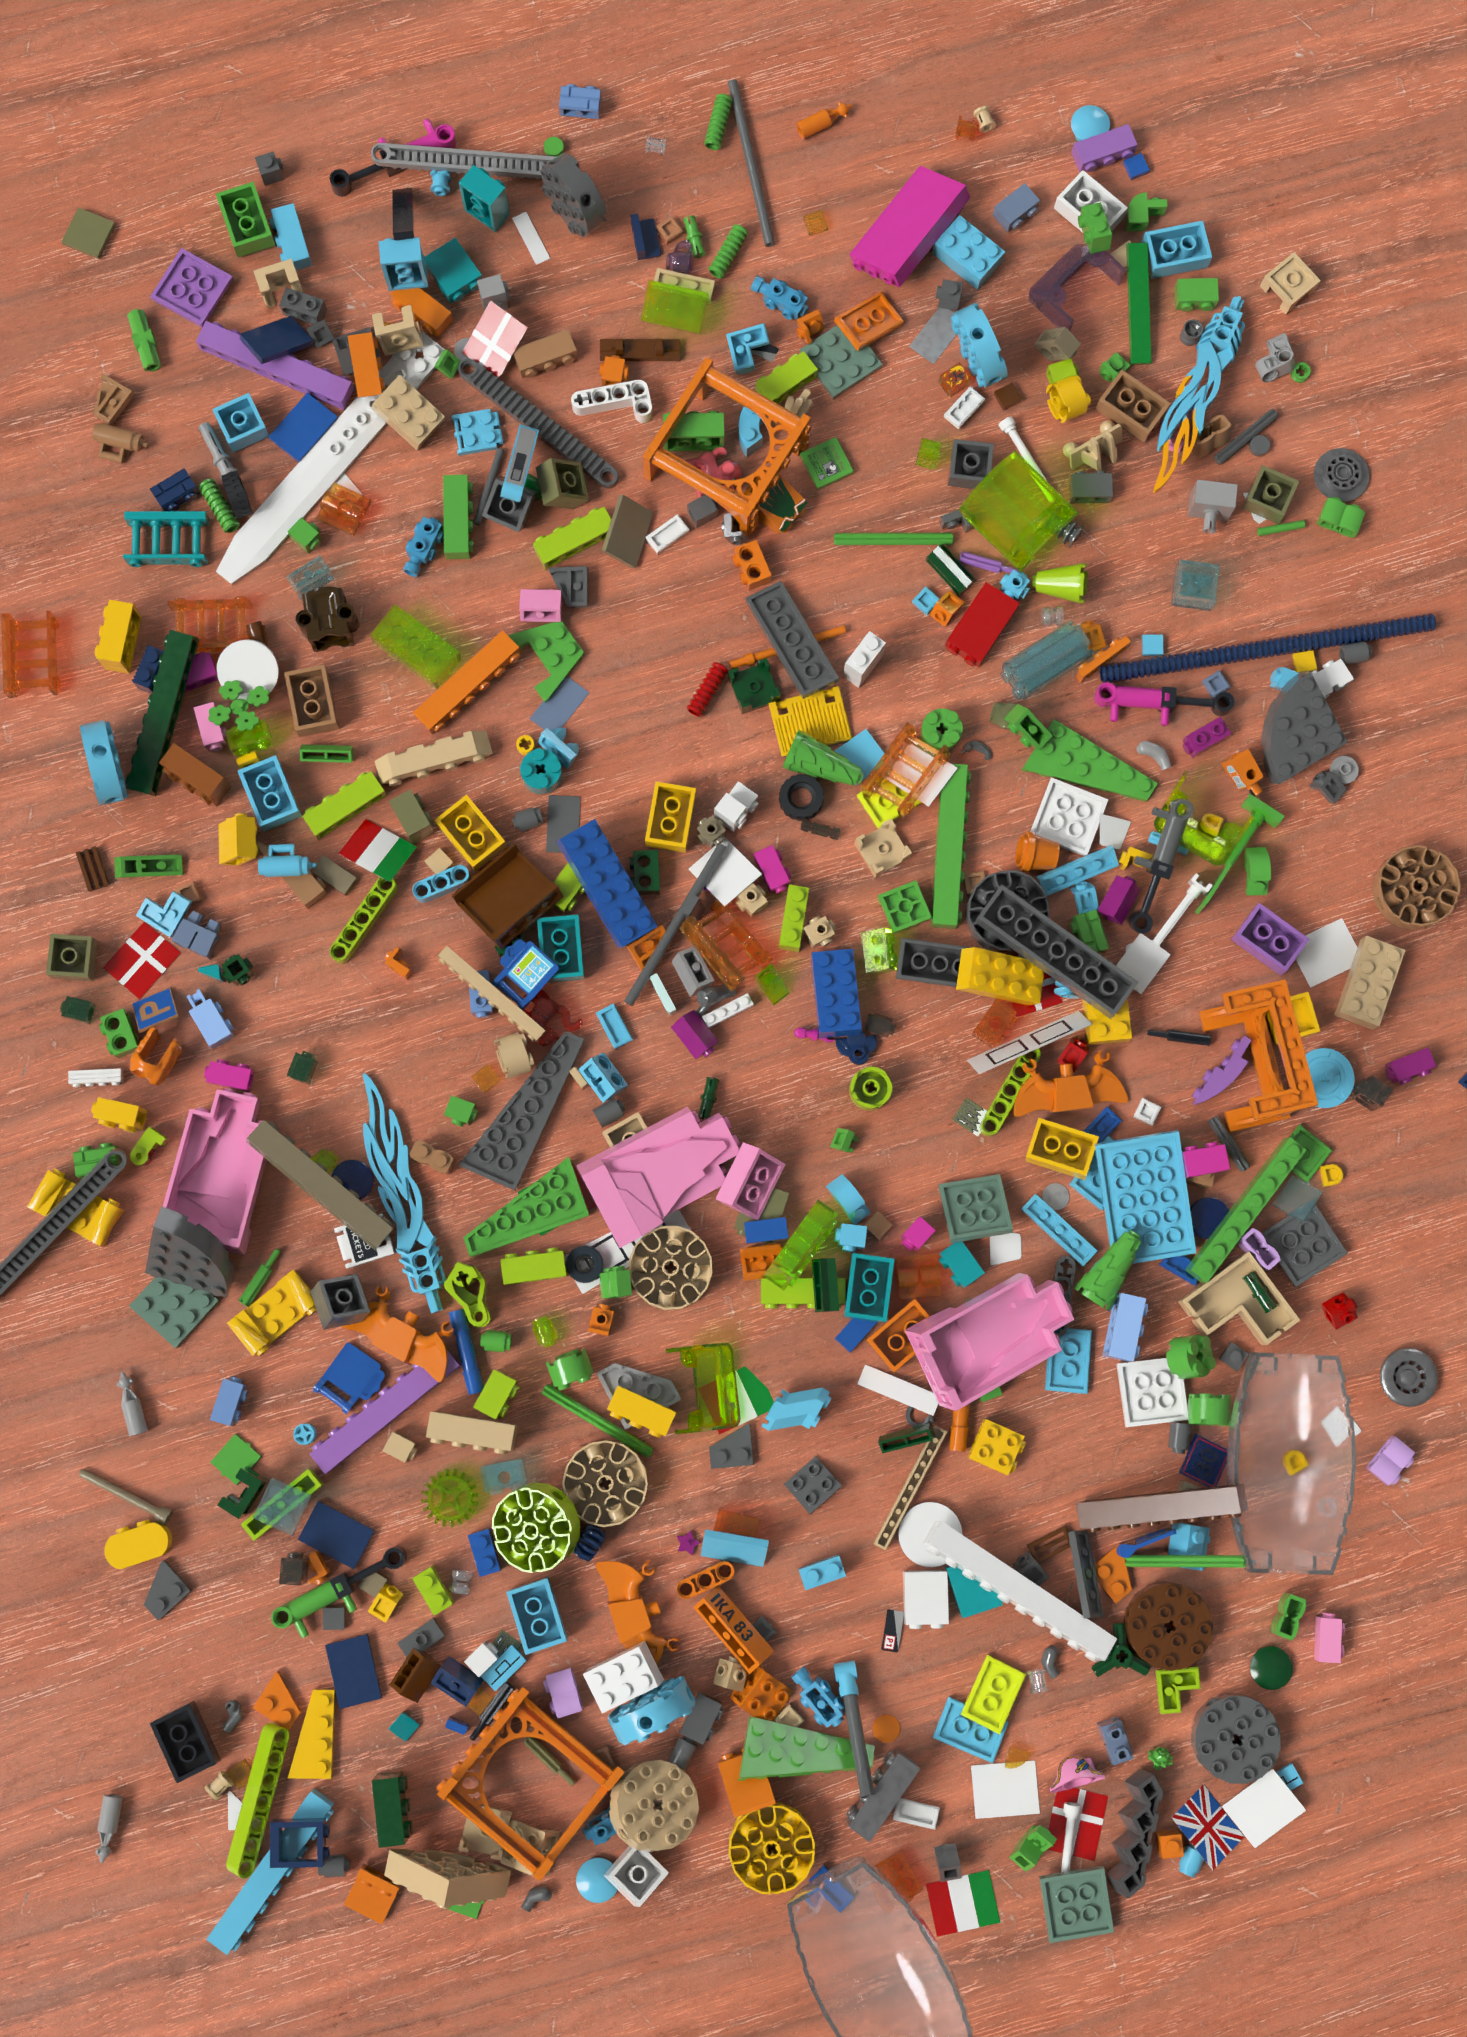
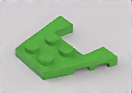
[508,621,584,703]

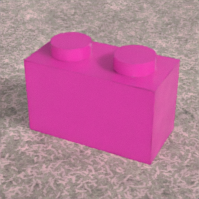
[1182,1142,1230,1178]
[900,1216,936,1251]

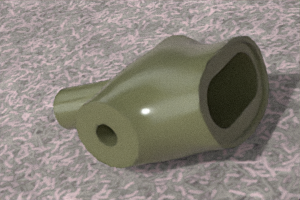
[990,702,1016,730]

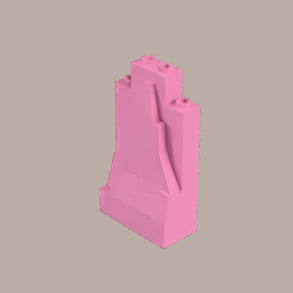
[163,1088,268,1255]
[576,1106,741,1248]
[905,1273,1074,1411]

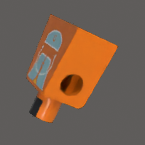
[1220,748,1263,796]

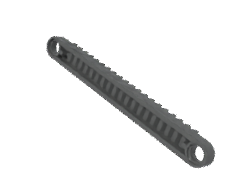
[458,358,618,489]
[0,1148,127,1295]

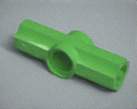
[127,309,162,372]

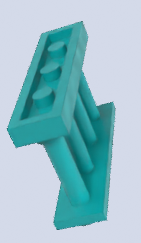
[123,511,209,567]

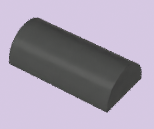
[896,938,971,987]

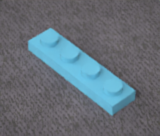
[1036,845,1119,896]
[1021,1193,1097,1266]

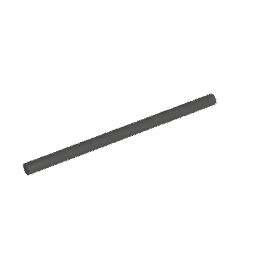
[728,79,775,247]
[624,843,727,1006]

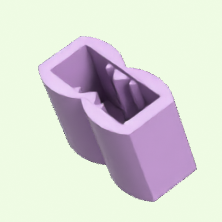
[1237,1228,1280,1271]
[1366,1436,1415,1486]
[543,1667,583,1718]

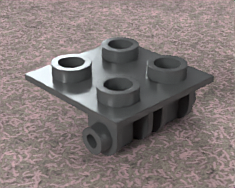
[784,1456,842,1515]

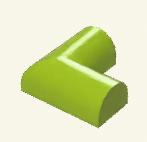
[1155,1666,1201,1714]

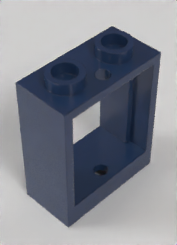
[270,1818,330,1868]

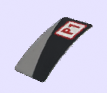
[751,344,779,362]
[881,1609,904,1653]

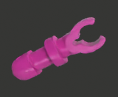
[794,1027,834,1043]

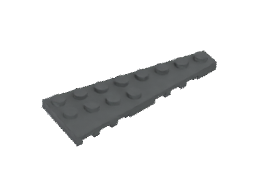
[459,1031,585,1191]

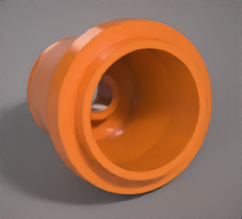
[1015,831,1060,872]

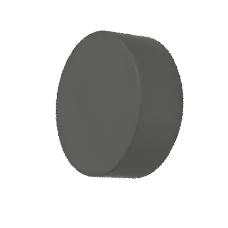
[1249,435,1270,457]

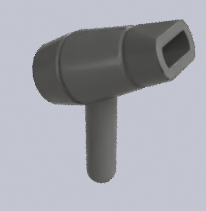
[696,982,736,1018]

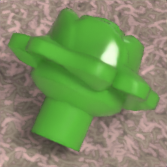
[1148,1747,1173,1770]

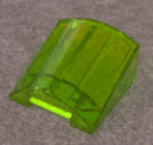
[958,450,1078,572]

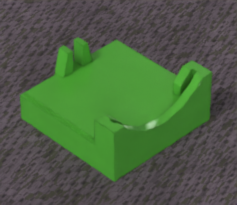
[877,880,932,934]

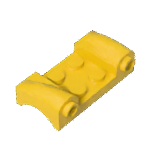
[27,1168,125,1247]
[227,1269,317,1356]

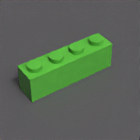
[443,475,474,559]

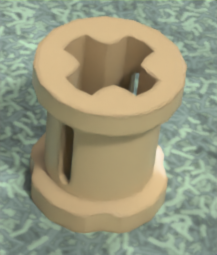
[973,106,996,133]
[204,1770,234,1800]

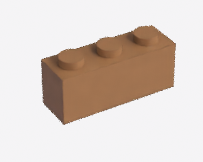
[513,329,577,378]

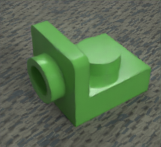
[1099,352,1130,383]

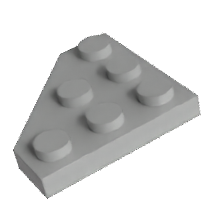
[596,1363,682,1430]

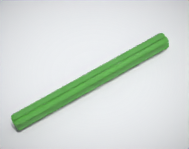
[834,533,953,545]
[542,1384,653,1458]
[1124,1555,1247,1568]

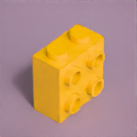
[218,813,258,866]
[91,1097,148,1133]
[967,1419,1026,1476]

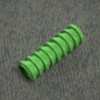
[704,94,733,150]
[708,224,748,278]
[198,479,240,533]

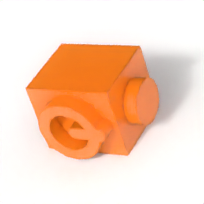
[599,355,630,387]

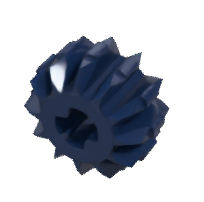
[573,1524,605,1562]

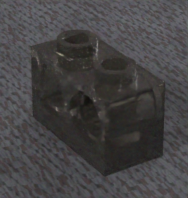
[1351,1076,1393,1111]
[279,1551,309,1586]

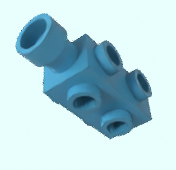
[750,275,809,320]
[403,516,444,577]
[791,1666,845,1728]
[582,1805,616,1846]

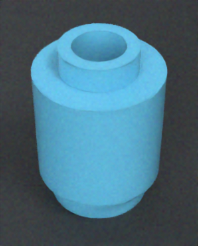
[1179,1843,1204,1878]

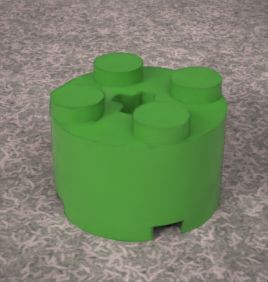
[920,709,963,754]
[1166,1335,1216,1379]
[545,1347,594,1390]
[1188,1394,1231,1426]

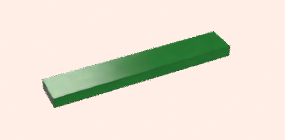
[1126,243,1151,365]

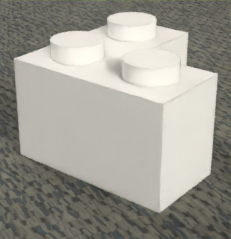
[714,781,759,832]

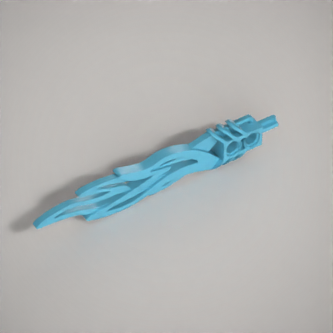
[363,1073,446,1314]

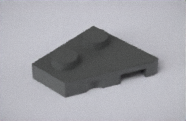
[549,566,588,608]

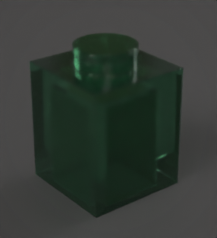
[60,996,96,1025]
[286,1051,318,1085]

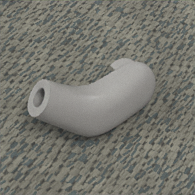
[1137,741,1172,770]

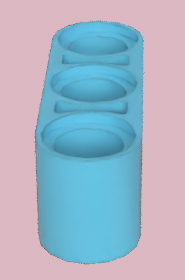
[412,865,471,903]

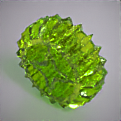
[421,1469,479,1527]

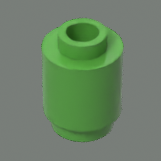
[481,1330,512,1352]

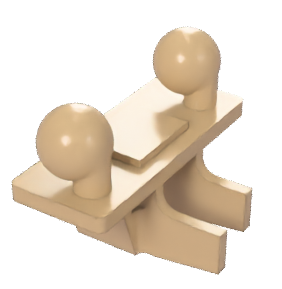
[1063,420,1123,471]

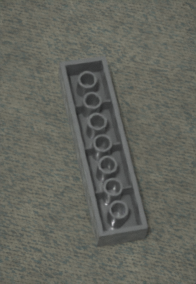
[975,884,1138,1019]

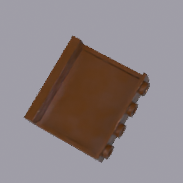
[452,843,564,950]

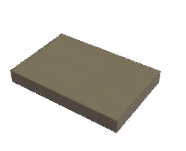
[602,495,653,568]

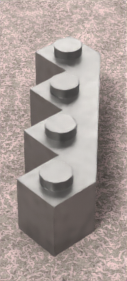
[1106,1769,1163,1899]

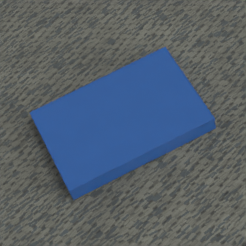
[268,393,338,463]

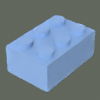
[1102,1293,1148,1362]

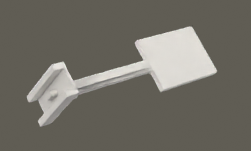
[1116,873,1213,994]

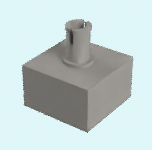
[1187,480,1238,534]

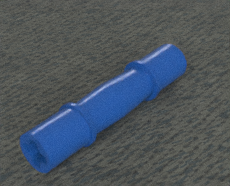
[449,1309,484,1395]

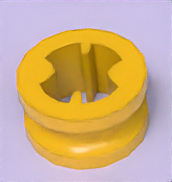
[516,735,535,755]

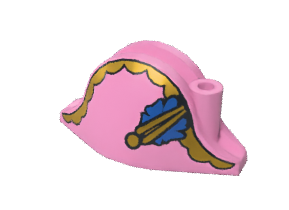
[1050,1755,1105,1793]

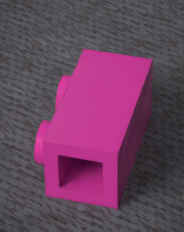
[753,845,792,894]
[204,1059,255,1092]

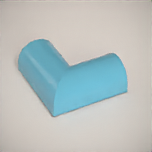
[726,323,770,375]

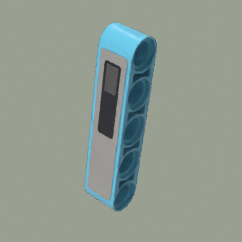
[500,424,539,502]

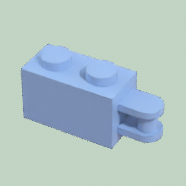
[187,989,235,1049]

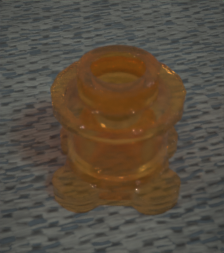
[955,115,978,140]

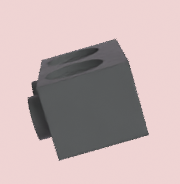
[279,287,327,325]

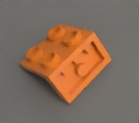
[729,1665,793,1722]
[344,1864,401,1924]

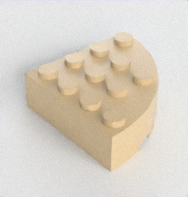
[384,1849,511,1909]

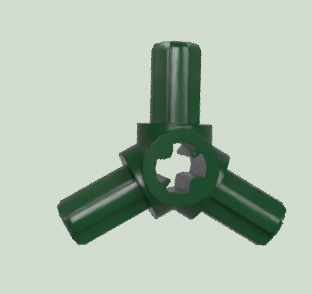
[1092,1623,1151,1677]

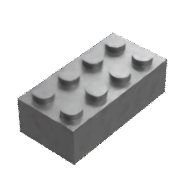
[846,1748,920,1842]

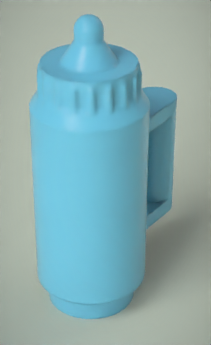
[258,844,316,877]

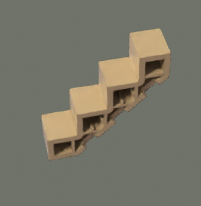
[375,731,493,786]

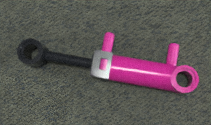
[329,118,456,197]
[1094,682,1235,726]

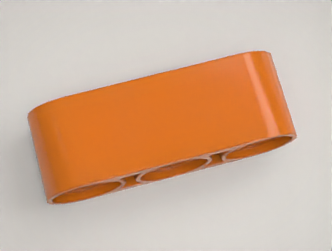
[676,1560,734,1599]

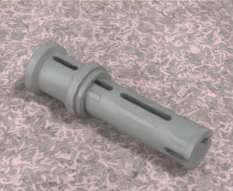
[198,422,238,479]

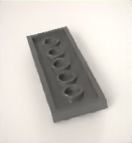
[745,581,839,699]

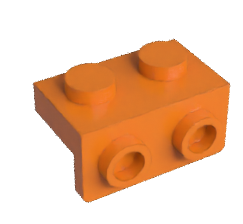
[740,1243,785,1281]

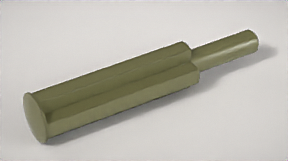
[523,1737,576,1786]

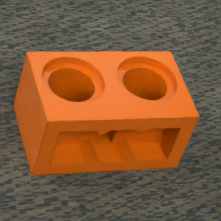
[732,540,772,590]

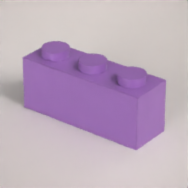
[1071,124,1138,172]

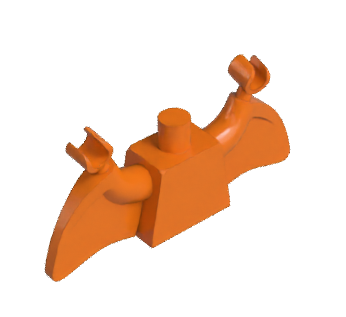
[1014,1050,1128,1117]
[342,1286,454,1383]
[595,1560,680,1664]

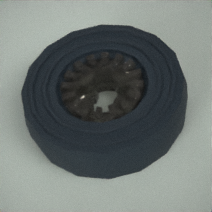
[566,1245,604,1283]

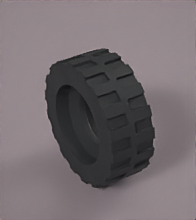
[221,470,252,519]
[779,774,824,821]

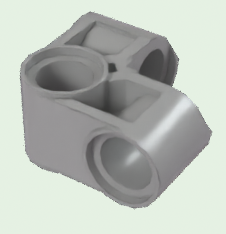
[1255,333,1296,382]

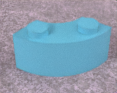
[738,406,763,458]

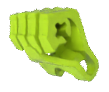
[444,1261,491,1327]

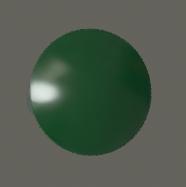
[1250,1646,1293,1690]

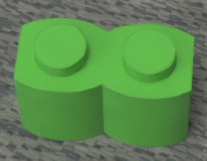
[1316,497,1365,538]
[599,1266,632,1299]
[1271,1592,1306,1641]

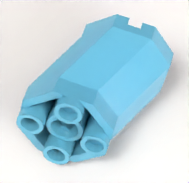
[761,1388,831,1431]

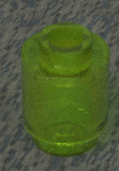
[531,1315,558,1348]

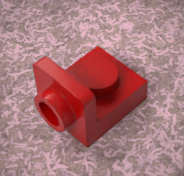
[1057,1037,1089,1072]

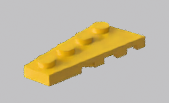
[288,1689,336,1779]

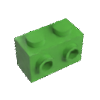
[1078,202,1112,254]
[1004,704,1053,750]

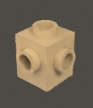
[736,882,768,918]
[803,916,836,949]
[713,1656,747,1692]

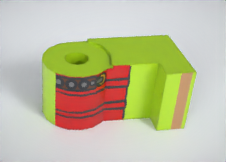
[130,1127,169,1166]

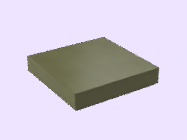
[61,207,116,259]

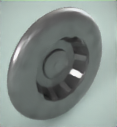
[1314,448,1369,502]
[1380,1348,1438,1407]

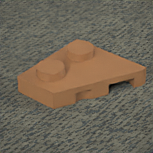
[93,373,135,425]

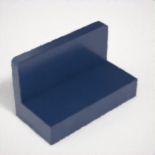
[630,214,661,260]
[431,1656,484,1707]

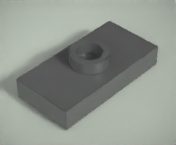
[397,1617,445,1657]

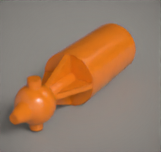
[796,101,852,139]

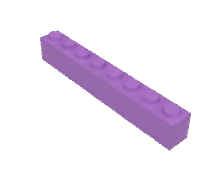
[196,321,354,410]
[310,1347,461,1474]

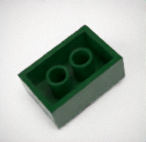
[372,1771,413,1848]

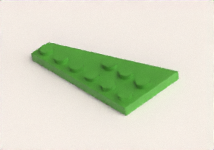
[1021,719,1158,802]
[738,1716,875,1781]

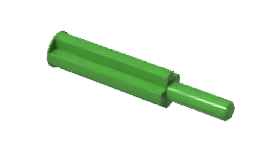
[238,1248,281,1307]

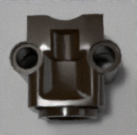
[295,586,360,652]

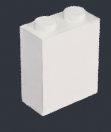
[843,631,886,688]
[903,1570,949,1629]

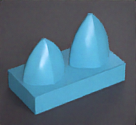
[538,728,579,769]

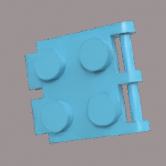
[451,409,504,456]

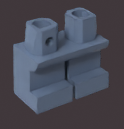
[171,911,221,960]
[1097,1716,1134,1765]

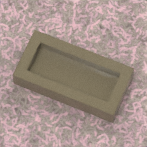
[311,855,357,896]

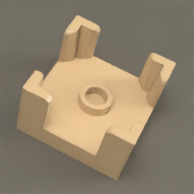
[1260,252,1321,314]
[253,258,304,309]
[372,305,424,356]
[854,819,912,878]
[458,1805,513,1860]

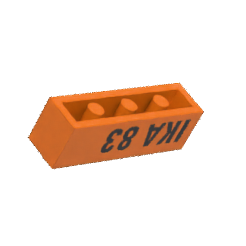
[693,1585,775,1674]

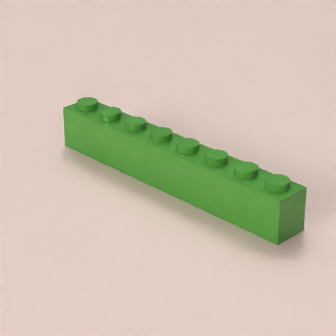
[931,763,971,929]
[1185,1137,1306,1283]

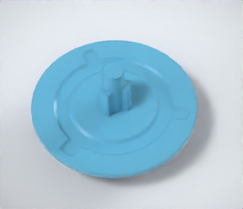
[1305,1048,1355,1108]

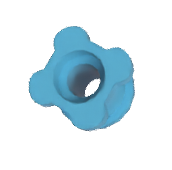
[430,170,451,196]

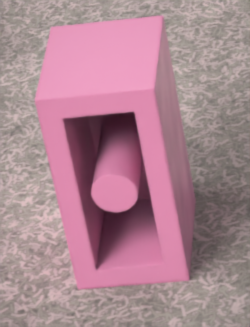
[519,589,562,622]

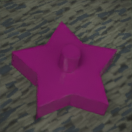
[677,1531,701,1555]

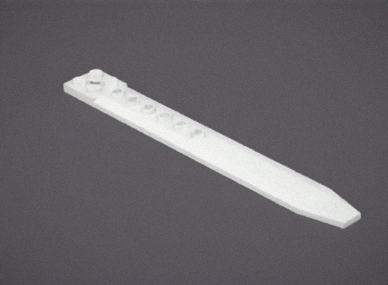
[216,331,445,585]

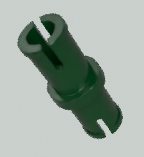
[698,1077,719,1120]
[1242,1271,1277,1313]

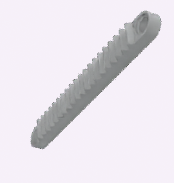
[371,143,556,180]

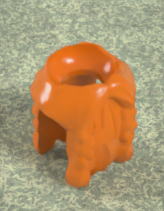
[130,1027,182,1086]

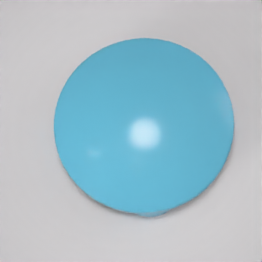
[1071,105,1110,141]
[576,1857,617,1903]

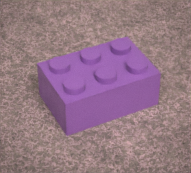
[1230,903,1310,976]

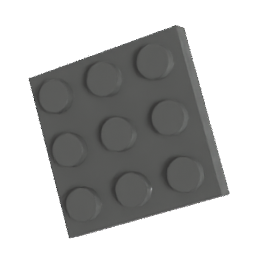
[1261,1200,1348,1287]

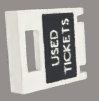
[334,1213,395,1269]

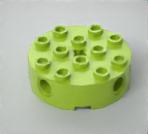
[492,1482,580,1573]

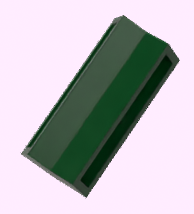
[925,544,976,597]
[812,1258,839,1313]
[878,1423,936,1454]

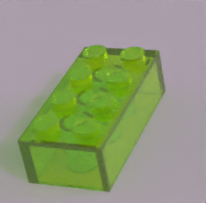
[370,604,461,690]
[763,1199,838,1291]

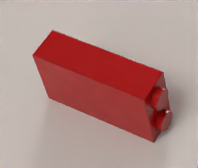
[945,582,1020,668]

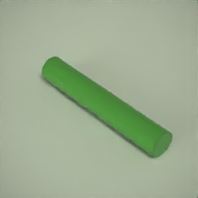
[1257,520,1305,536]

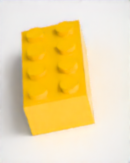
[956,947,1044,1005]

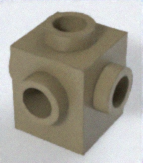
[696,815,726,848]

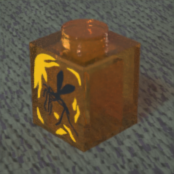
[938,362,971,398]

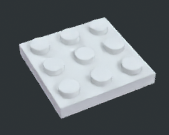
[1030,778,1108,856]
[1116,1358,1188,1427]

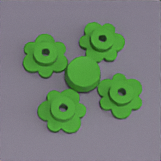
[208,680,270,731]

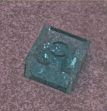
[1171,559,1220,611]

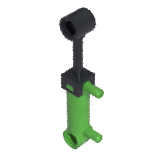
[271,1546,407,1638]

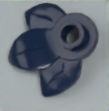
[836,1030,877,1065]

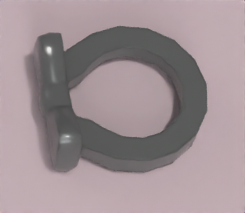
[906,1406,935,1427]

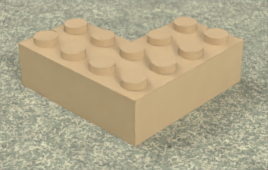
[1178,1251,1300,1346]

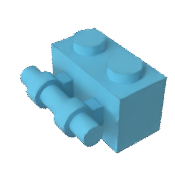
[1168,1523,1211,1571]

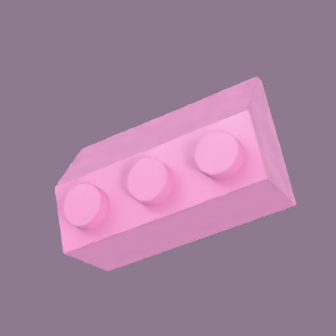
[716,1142,786,1221]

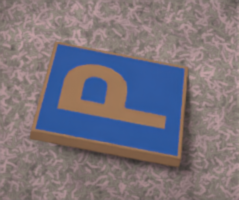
[131,987,179,1033]

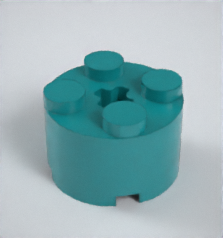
[520,748,562,794]

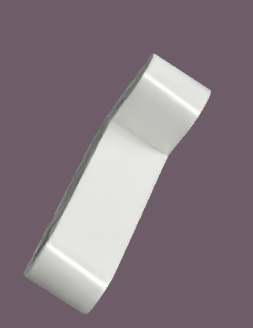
[571,380,652,423]

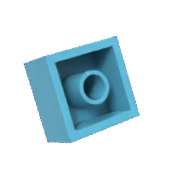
[212,393,269,453]

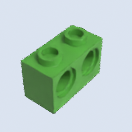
[99,1008,140,1058]

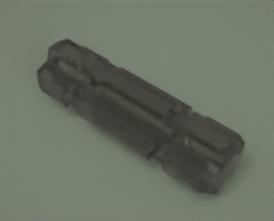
[800,819,841,840]

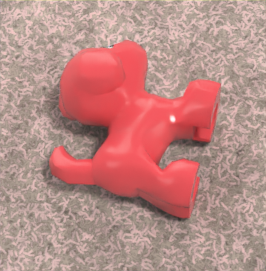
[685,447,742,498]

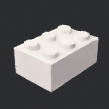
[1054,170,1128,233]
[583,1641,664,1713]

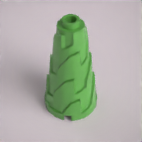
[783,729,864,786]
[1074,1230,1141,1312]

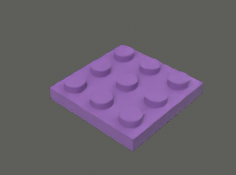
[150,248,234,328]

